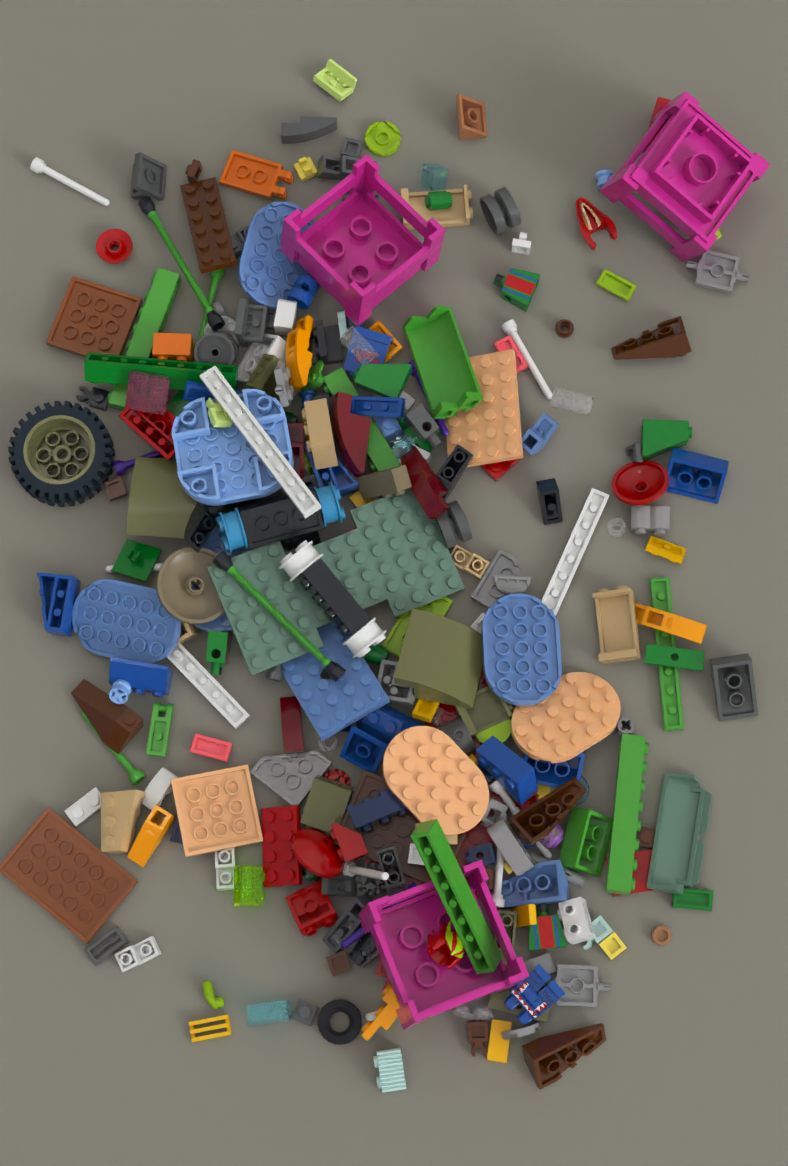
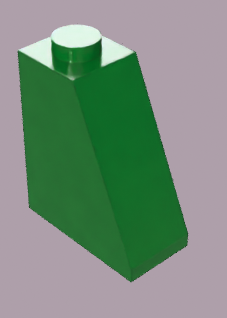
[353,364,412,398]
[641,419,692,460]

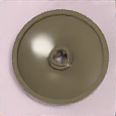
[156,547,224,625]

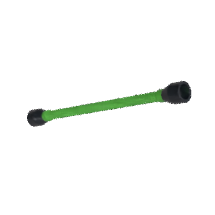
[138,196,225,331]
[212,551,346,682]

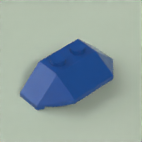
[356,705,426,745]

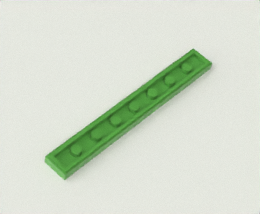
[649,577,684,731]

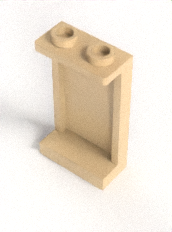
[401,184,473,230]
[592,586,641,664]

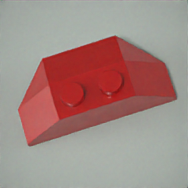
[118,402,176,461]

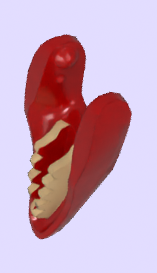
[575,197,617,250]

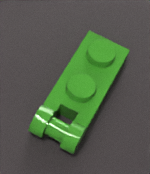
[146,702,174,758]

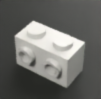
[557,896,595,945]

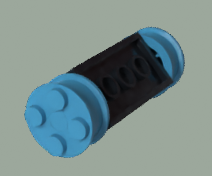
[216,482,345,553]

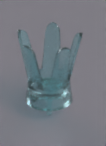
[389,434,418,459]

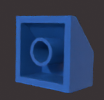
[340,726,387,774]

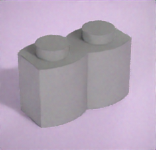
[630,505,670,536]

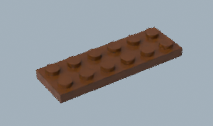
[180,177,237,274]

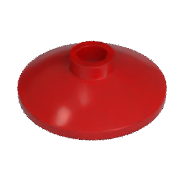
[96,229,133,264]

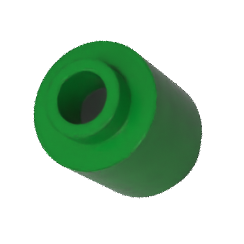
[425,191,452,211]
[363,644,389,665]

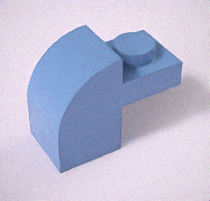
[522,413,560,455]

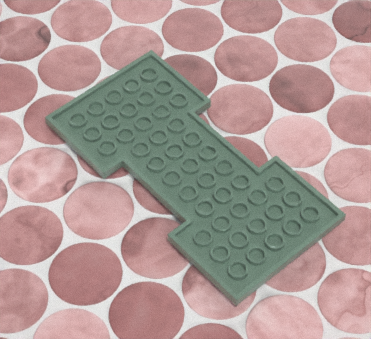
[207,488,465,676]

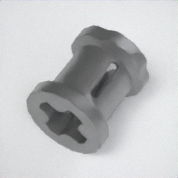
[616,716,635,736]

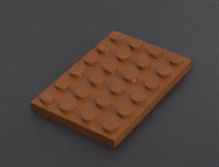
[0,807,138,944]

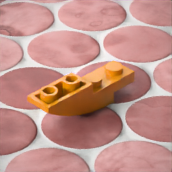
[285,315,314,391]
[635,603,707,644]
[361,984,400,1041]

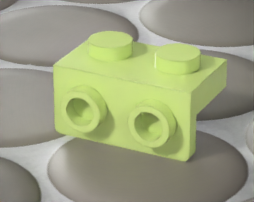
[313,59,357,102]

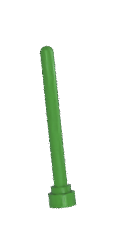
[197,268,225,341]
[81,711,146,786]

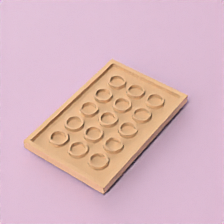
[445,349,523,467]

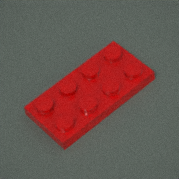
[261,805,303,888]

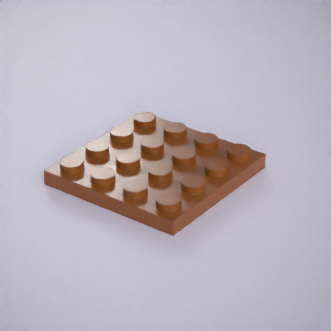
[46,276,142,357]

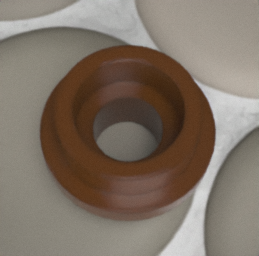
[555,319,574,338]

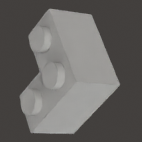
[377,660,418,708]

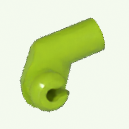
[202,981,225,1009]

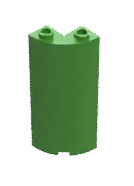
[402,306,483,419]

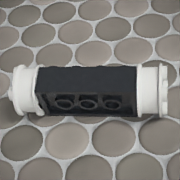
[279,540,387,659]

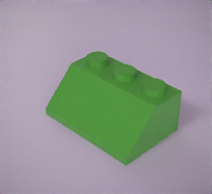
[559,807,612,877]

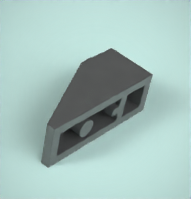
[322,894,374,954]

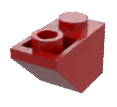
[329,823,369,863]

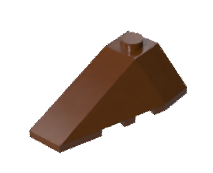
[611,316,692,360]
[71,679,143,754]
[509,777,586,845]
[522,1023,606,1090]

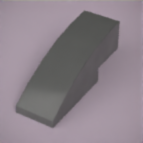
[281,116,338,144]
[317,155,377,180]

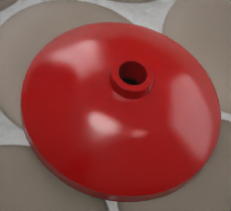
[612,460,669,505]
[292,828,345,878]

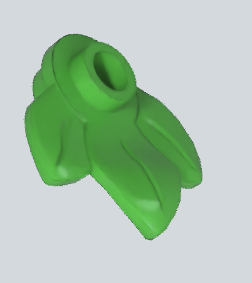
[300,360,324,392]

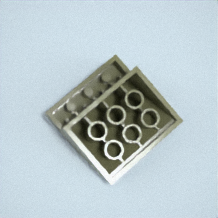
[126,457,198,539]
[394,608,483,709]

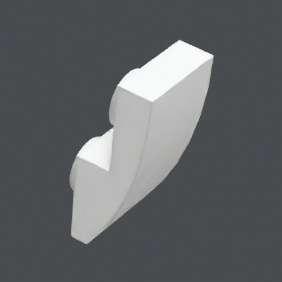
[142,767,178,811]
[215,848,237,891]
[114,936,162,973]

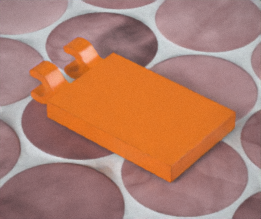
[219,150,294,200]

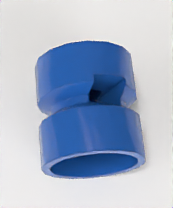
[287,274,320,310]

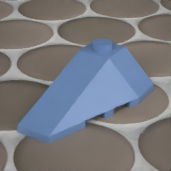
[489,860,570,909]

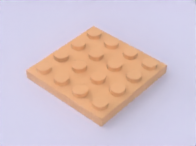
[171,764,263,857]

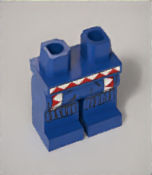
[504,964,566,1025]

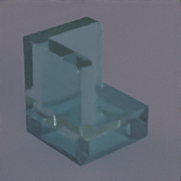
[420,164,449,191]

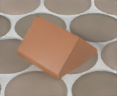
[456,94,487,140]

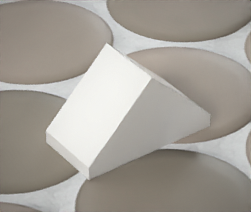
[274,299,297,336]

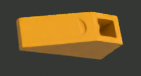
[127,805,176,868]

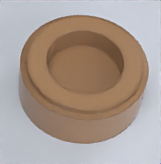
[651,925,672,946]

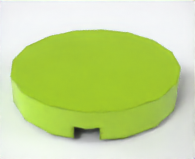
[365,121,401,157]

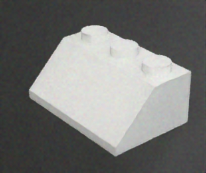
[238,334,286,389]

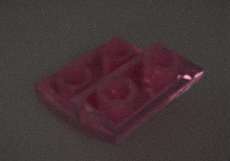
[125,370,170,415]

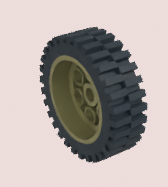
[8,401,115,507]

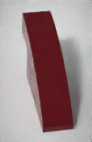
[332,392,372,477]
[400,446,450,519]

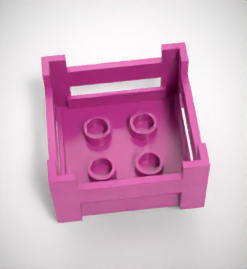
[600,91,770,262]
[281,154,445,327]
[358,860,529,1030]

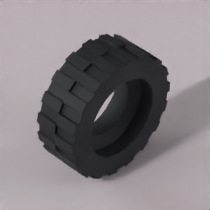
[317,999,362,1045]

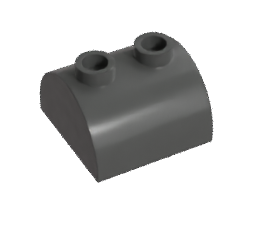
[436,717,476,756]

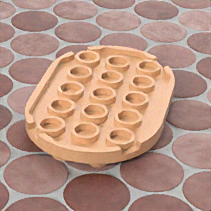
[511,672,621,763]
[382,726,489,835]

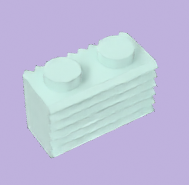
[373,1048,407,1093]

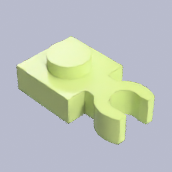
[206,398,233,427]

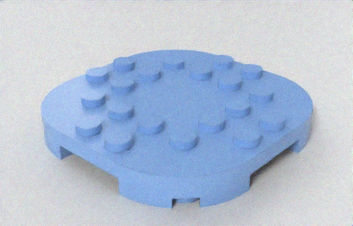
[172,389,294,506]

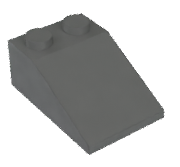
[709,653,758,721]

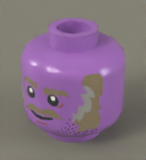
[539,824,564,849]

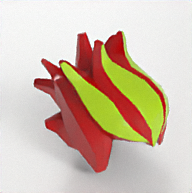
[427,921,464,969]

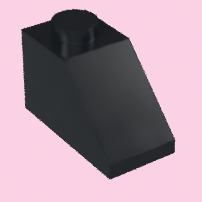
[536,478,563,525]

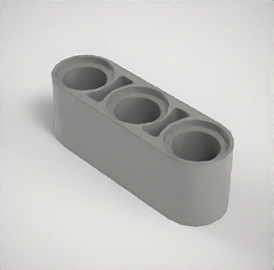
[487,818,535,876]

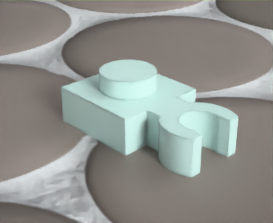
[337,311,352,347]
[583,915,614,950]

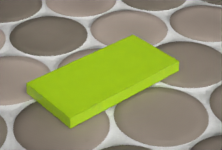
[382,597,453,658]

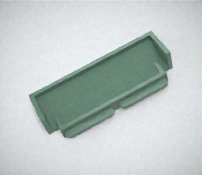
[646,772,712,895]

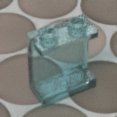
[246,1000,292,1027]

